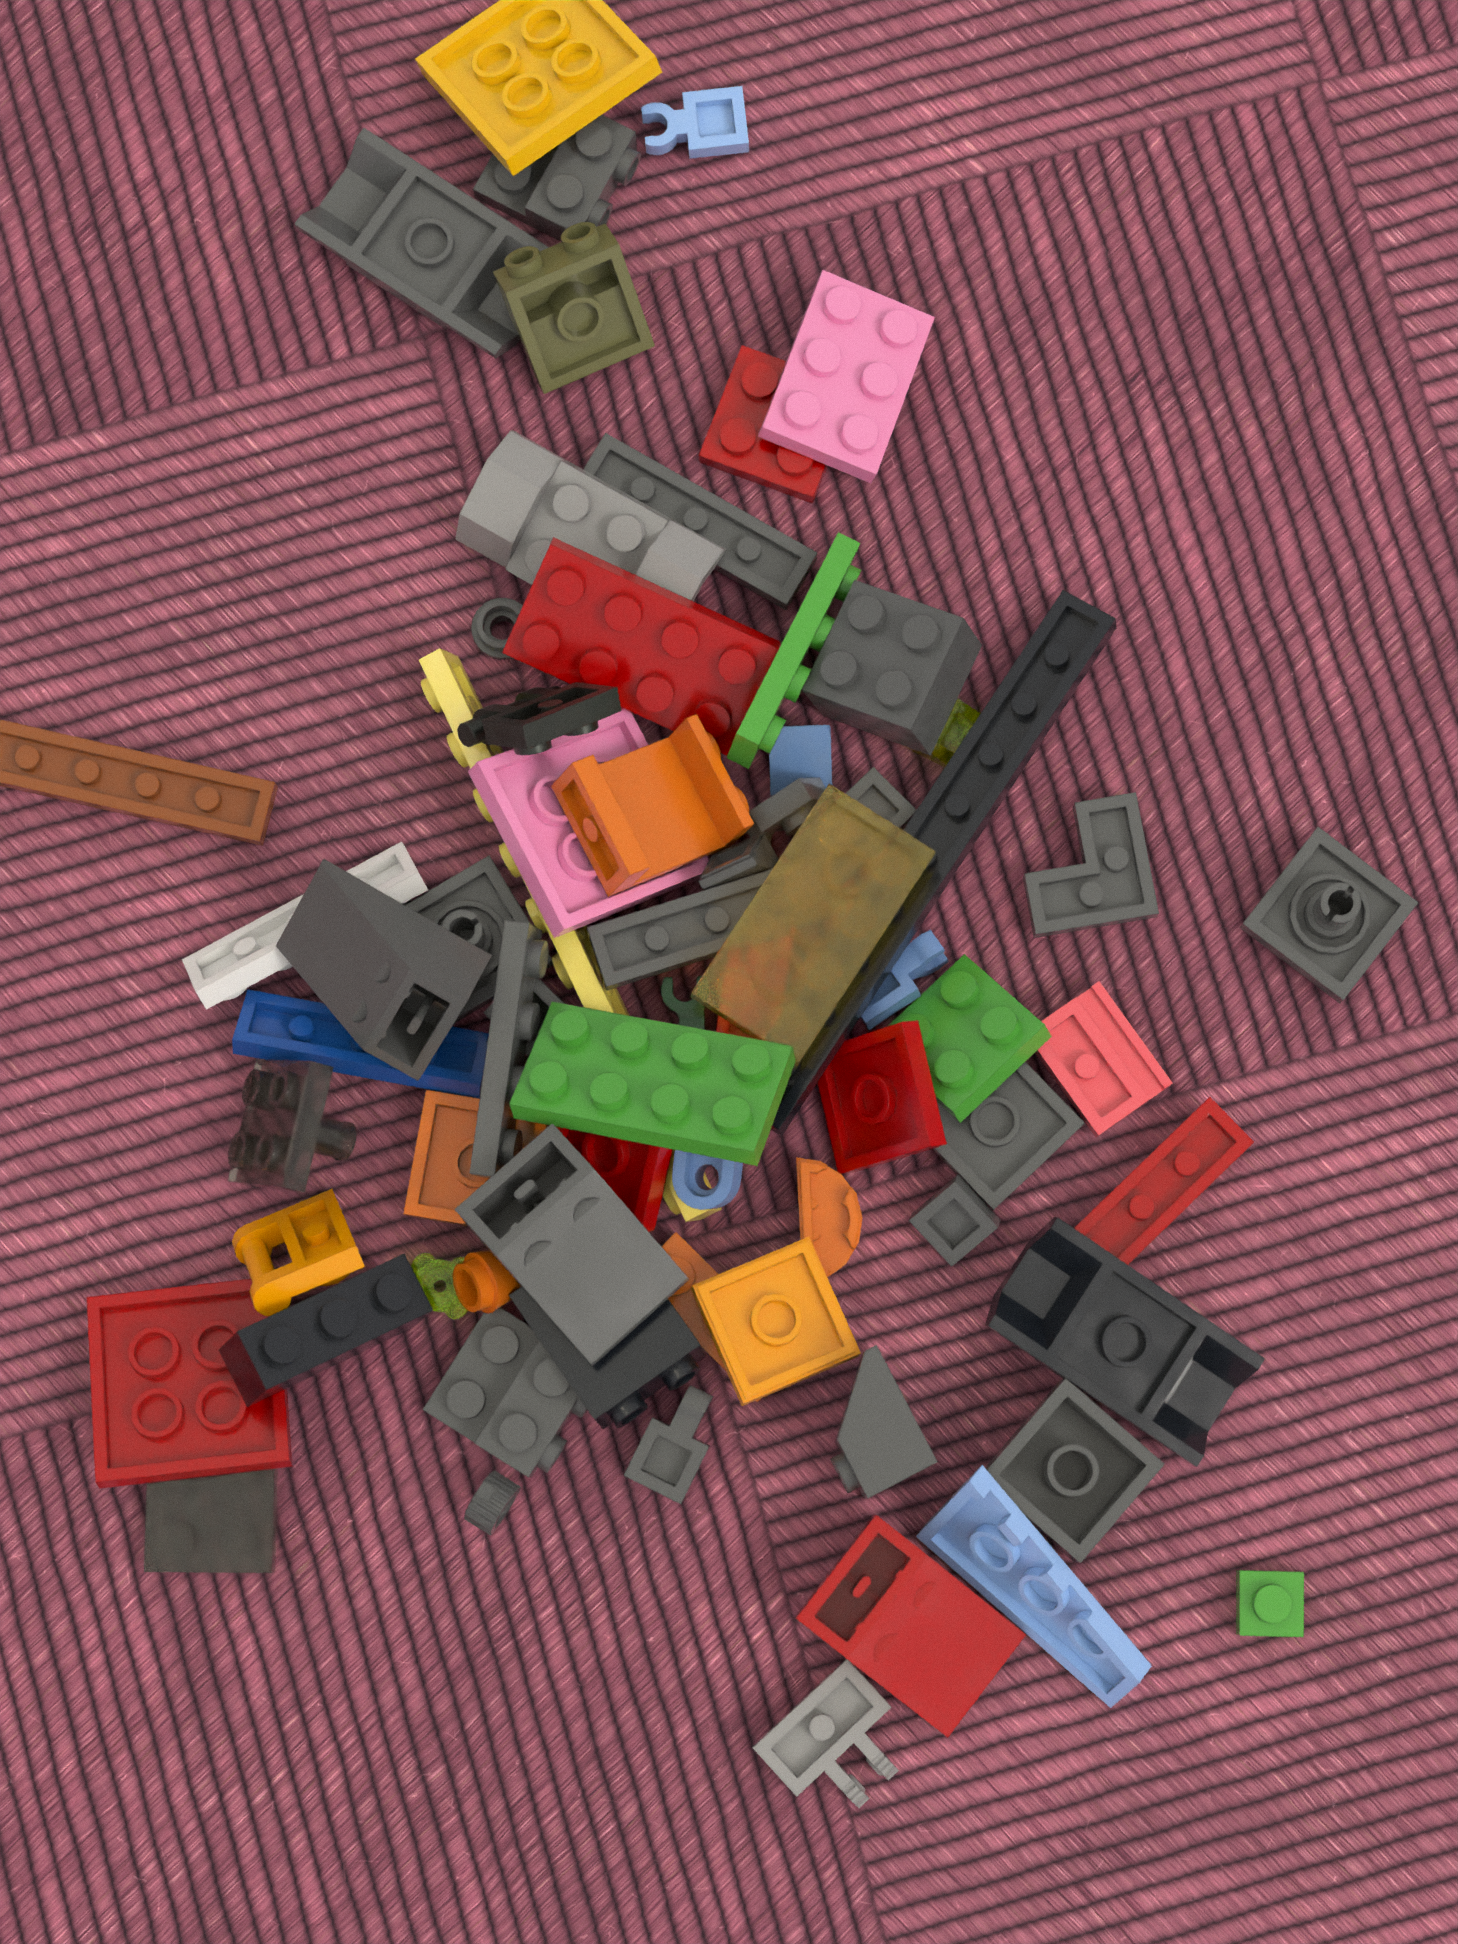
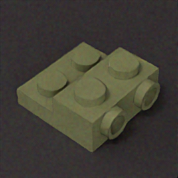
[493,222,655,394]

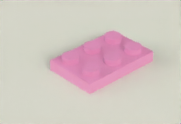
[758,270,935,483]

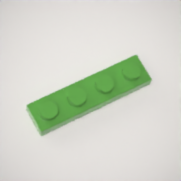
[727,532,861,769]

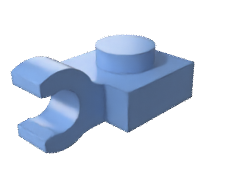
[860,930,949,1030]

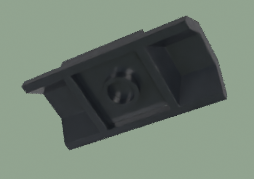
[985,1217,1265,1467]

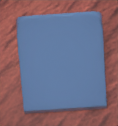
[769,725,832,797]

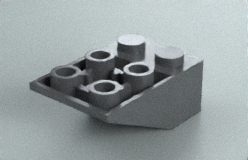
[276,859,492,1081]
[455,1123,689,1366]

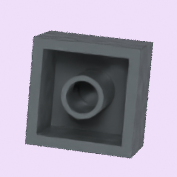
[802,580,982,755]
[985,1378,1165,1563]

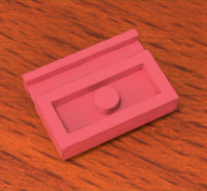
[1035,981,1173,1138]

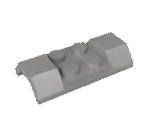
[455,430,726,602]

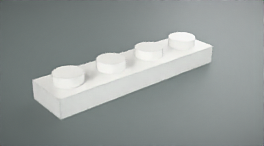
[182,842,428,1010]

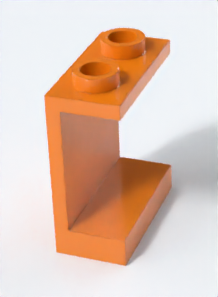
[551,714,754,897]

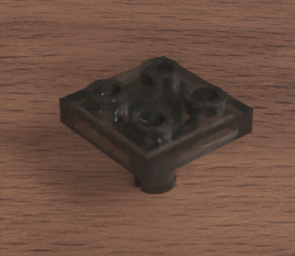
[228,1059,357,1192]

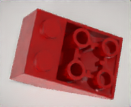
[795,1514,1026,1738]

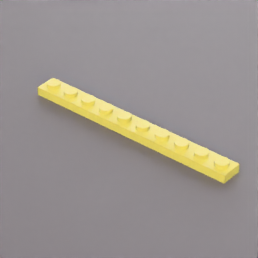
[419,648,722,1222]

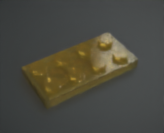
[690,784,936,1066]

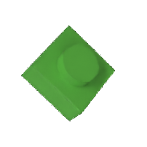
[1236,1570,1304,1637]

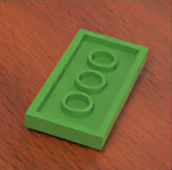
[509,1002,796,1166]

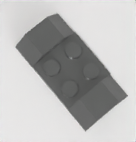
[294,128,549,359]

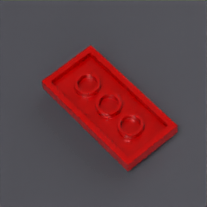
[502,537,781,755]

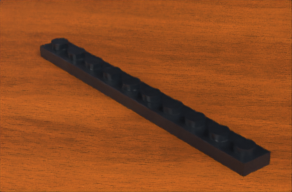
[764,590,1117,1136]

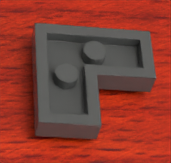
[1023,792,1159,938]

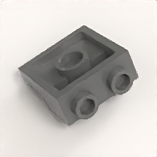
[473,115,641,242]
[423,1308,588,1478]

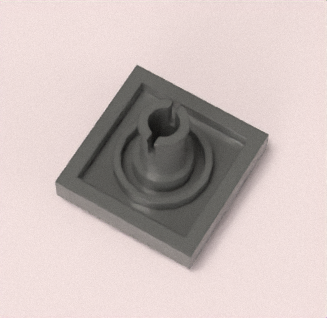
[1239,827,1418,1004]
[405,855,553,1024]

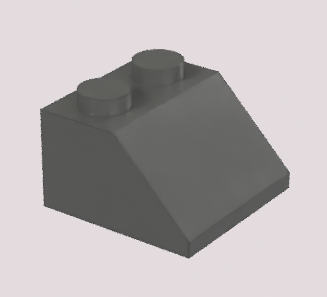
[830,1345,937,1499]

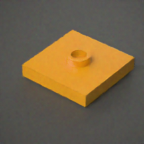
[691,1237,861,1406]

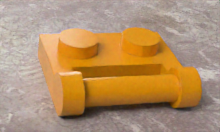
[232,1189,365,1316]

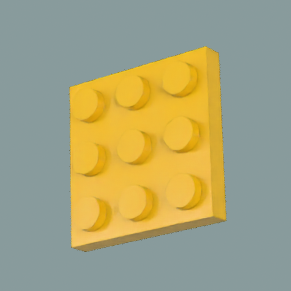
[415,0,662,176]

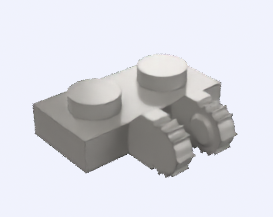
[753,1659,899,1808]

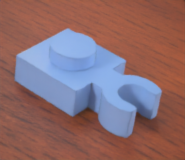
[641,86,749,159]

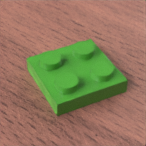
[888,954,1052,1123]

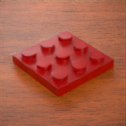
[87,1279,292,1489]

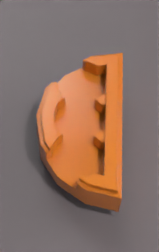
[796,1157,863,1278]

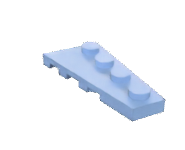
[916,1465,1152,1708]

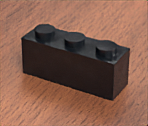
[219,1254,433,1407]

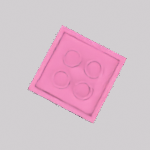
[468,708,709,938]

